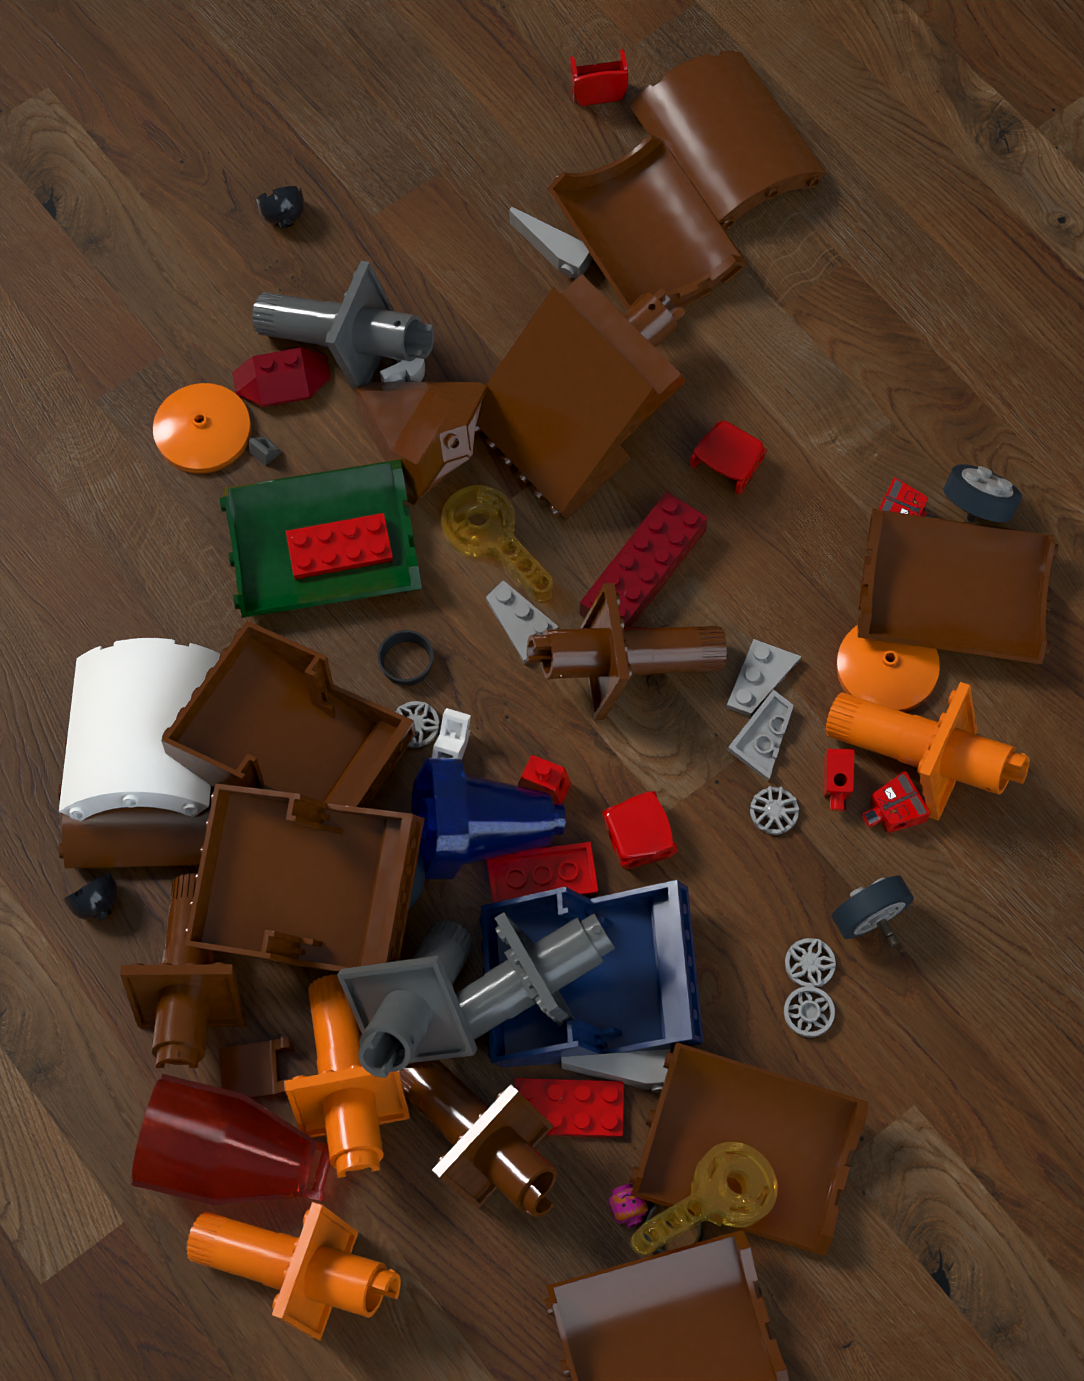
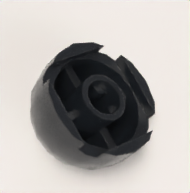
[256,186,304,228]
[63,872,118,921]

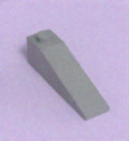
[509,207,593,279]
[561,1049,671,1093]

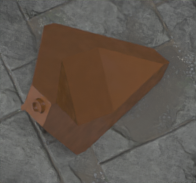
[354,382,487,505]

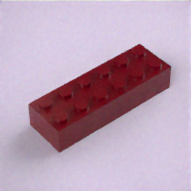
[579,491,708,627]

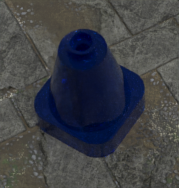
[411,758,566,880]

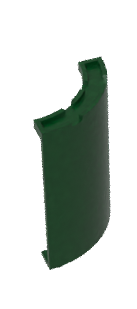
[219,460,422,618]

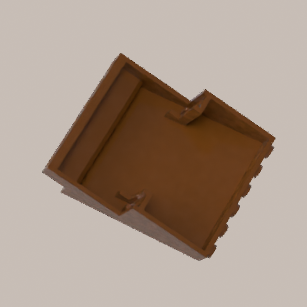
[475,274,686,520]
[161,621,416,808]
[184,783,425,973]

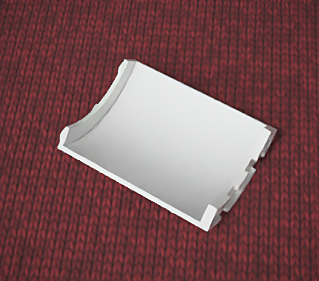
[59,638,220,821]

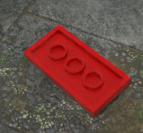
[286,513,393,580]
[486,842,598,903]
[514,1078,624,1138]

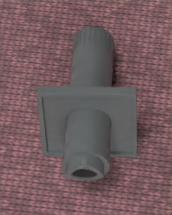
[252,261,434,393]
[439,912,615,1061]
[337,920,477,1078]

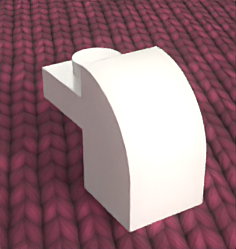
[380,358,425,382]
[431,708,471,773]

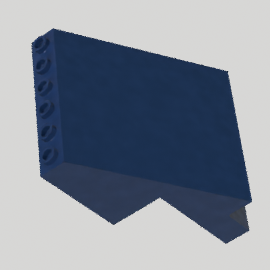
[479,880,704,1068]

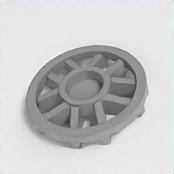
[750,786,799,835]

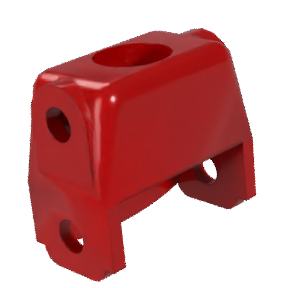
[570,49,628,106]
[690,420,767,495]
[602,791,677,869]

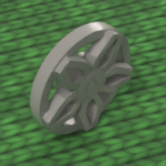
[395,701,439,748]
[785,938,836,988]
[784,986,835,1037]

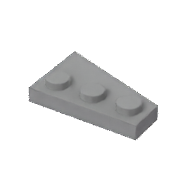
[486,580,559,665]
[726,639,801,717]
[727,689,794,781]

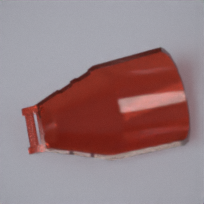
[130,1073,330,1205]

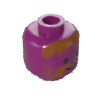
[608,1184,649,1228]

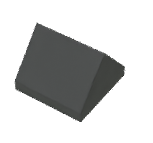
[249,437,281,466]

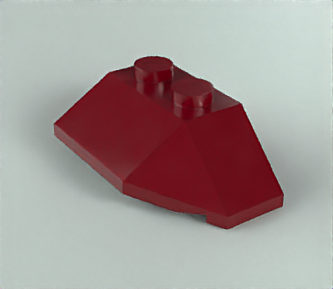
[232,348,331,407]

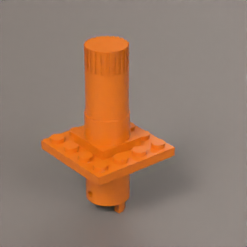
[826,682,1030,821]
[284,974,410,1178]
[186,1202,401,1341]

